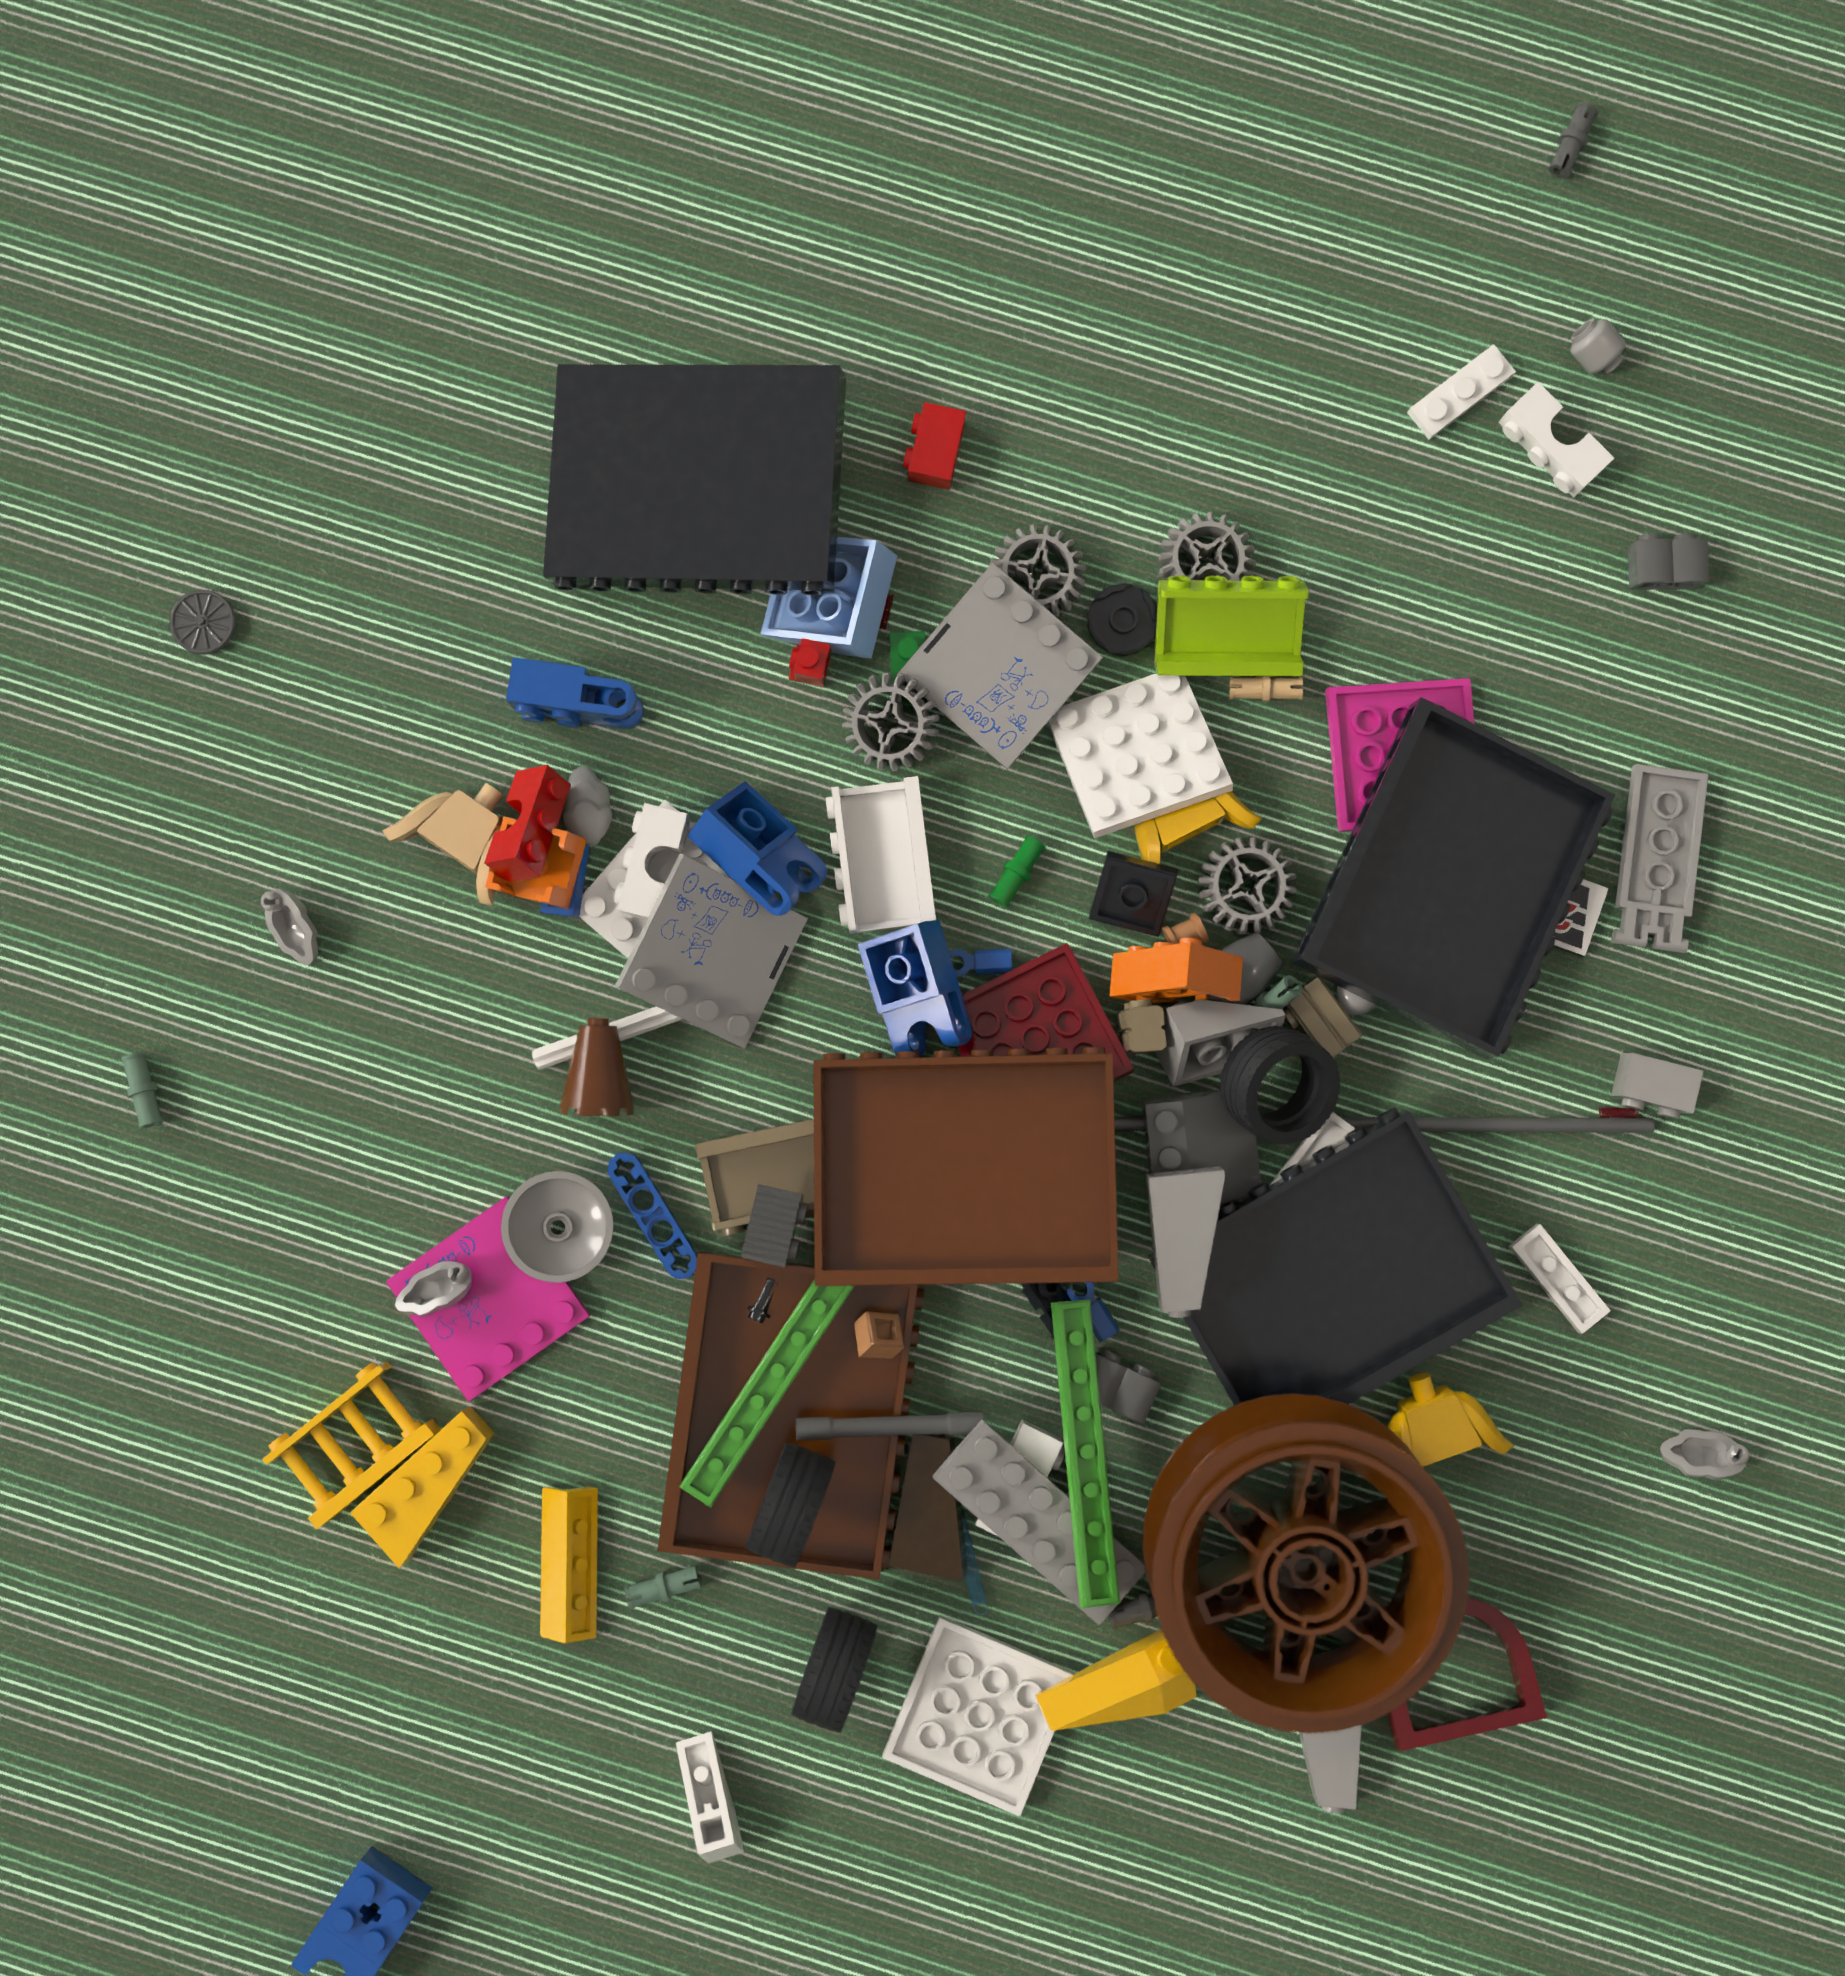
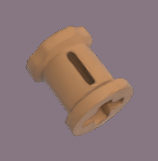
[1162,912,1209,944]

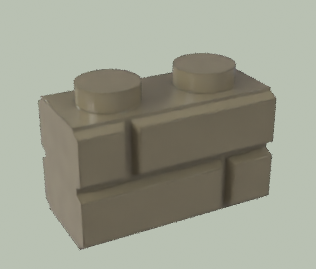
[1283,976,1363,1057]
[1114,999,1167,1055]

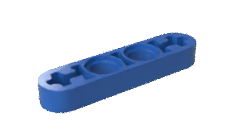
[608,1153,698,1279]

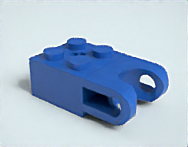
[506,657,644,729]
[687,781,827,916]
[857,920,972,1057]
[291,1846,432,1976]

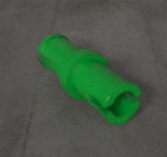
[988,835,1046,908]

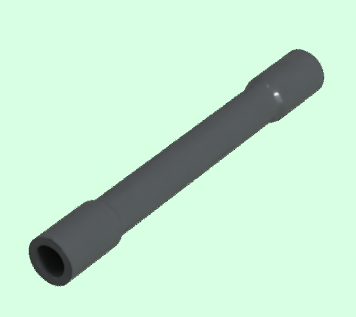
[796,1412,984,1441]

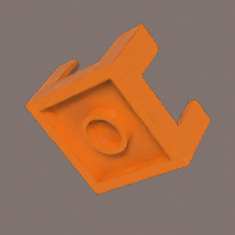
[485,817,587,909]

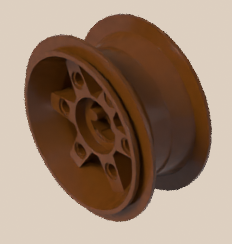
[1142,1393,1469,1734]

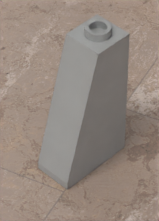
[1145,1166,1225,1318]
[1299,1725,1361,1813]

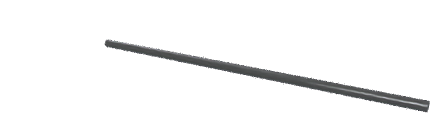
[1114,1116,1654,1133]

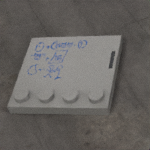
[898,563,1103,770]
[615,853,808,1049]

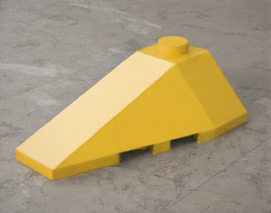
[1035,1629,1197,1731]

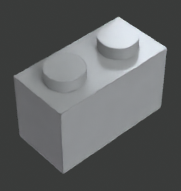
[1611,1053,1703,1119]

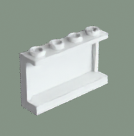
[826,776,936,934]

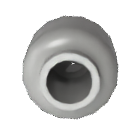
[1570,318,1626,374]

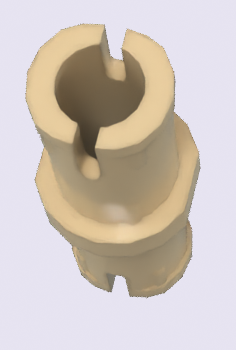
[1229,676,1303,702]

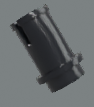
[747,1278,779,1324]

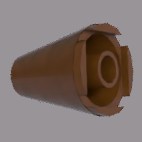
[559,1018,634,1116]

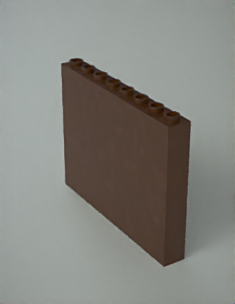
[813,1047,1118,1286]
[657,1251,924,1580]

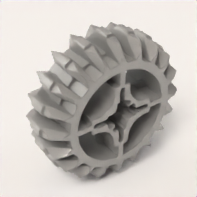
[1158,511,1256,581]
[990,524,1086,618]
[842,672,940,771]
[1198,837,1297,935]

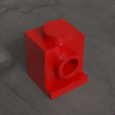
[789,638,832,688]

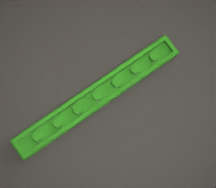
[680,1278,854,1507]
[1051,1299,1120,1608]

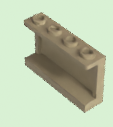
[695,1119,814,1236]

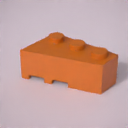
[1110,938,1243,1003]

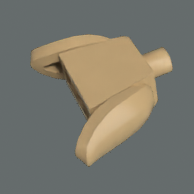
[382,783,503,906]

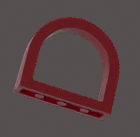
[1387,1597,1547,1751]

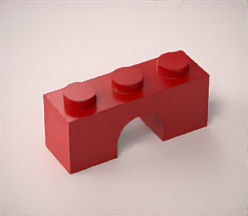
[484,765,571,882]

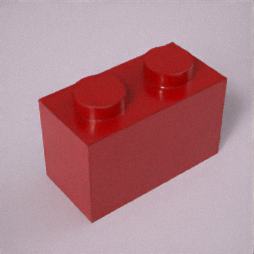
[903,402,966,490]

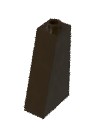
[889,1434,968,1582]

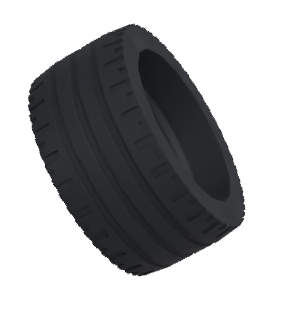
[1220,1026,1340,1145]
[745,1442,836,1568]
[791,1607,878,1733]

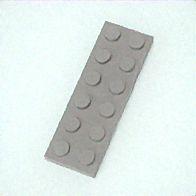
[932,1419,1146,1625]

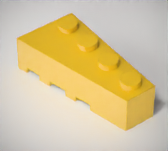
[350,1406,495,1569]

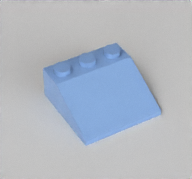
[760,537,897,659]

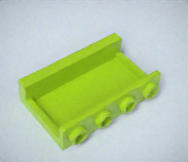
[1154,575,1309,676]

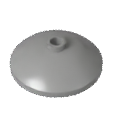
[501,1171,613,1283]

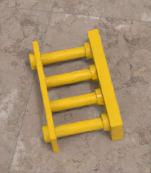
[262,1361,441,1529]

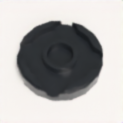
[1087,583,1157,656]

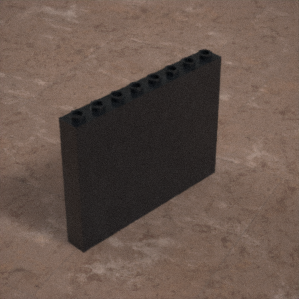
[543,364,846,596]
[1291,697,1615,1059]
[1148,1107,1523,1405]

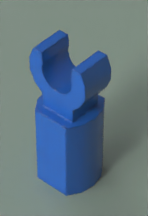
[949,948,1012,977]
[1066,1282,1120,1342]

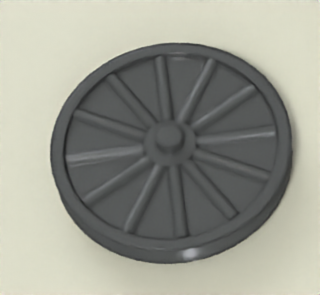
[169,590,236,655]

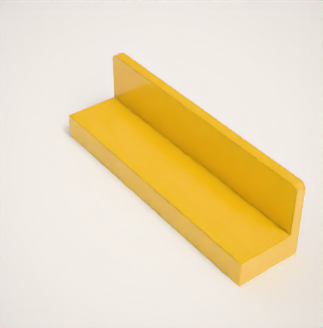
[540,1487,598,1644]

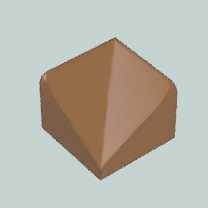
[854,1312,904,1359]

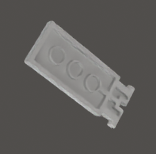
[1611,764,1708,953]

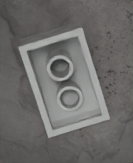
[1155,1000,1285,1087]

